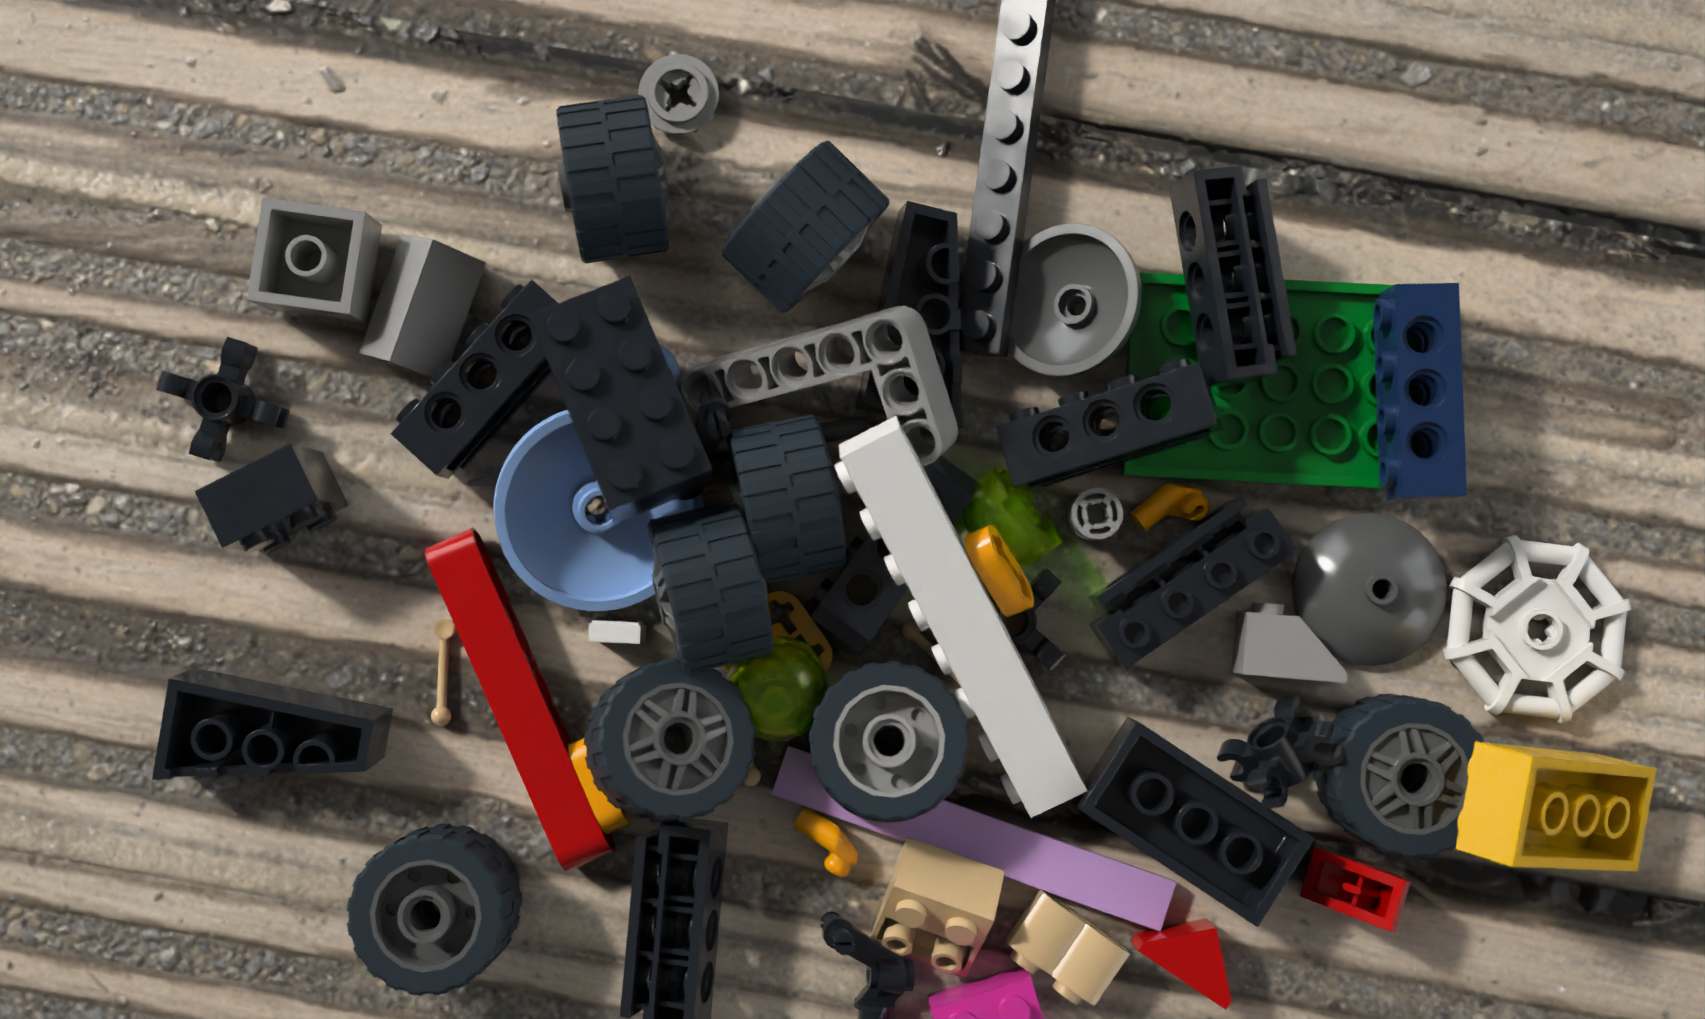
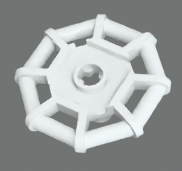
[1442,535,1632,724]

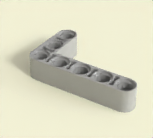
[681,306,958,466]

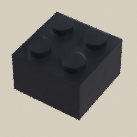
[195,443,349,555]

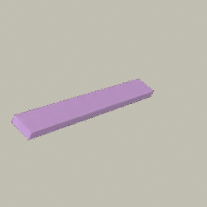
[771,745,1177,931]

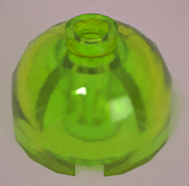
[963,466,1063,568]
[726,636,828,742]

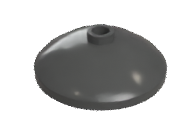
[1008,223,1142,378]
[1292,513,1447,666]

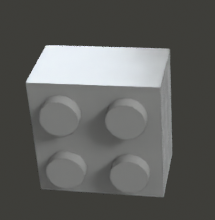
[246,198,382,324]

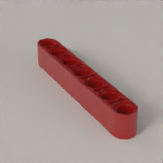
[425,527,616,872]

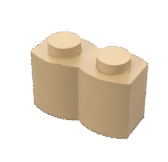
[1006,889,1130,1006]

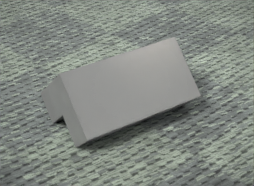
[359,234,486,378]

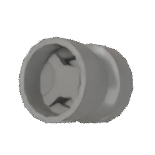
[1066,488,1123,541]

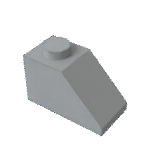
[1232,602,1348,683]

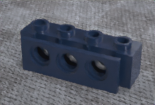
[1373,283,1467,500]

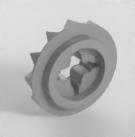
[638,54,720,137]

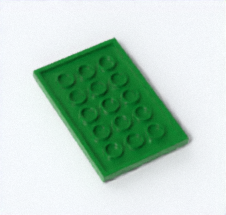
[1121,272,1421,490]

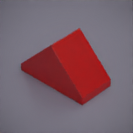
[1300,847,1411,933]
[1130,918,1232,1010]

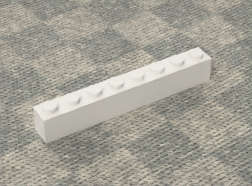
[835,416,1087,818]

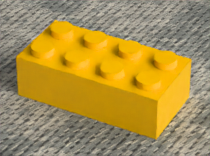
[1456,741,1657,871]

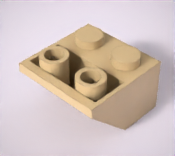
[870,837,1005,977]

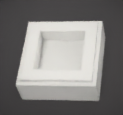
[588,620,647,644]

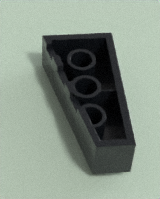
[855,201,964,429]
[152,668,393,780]

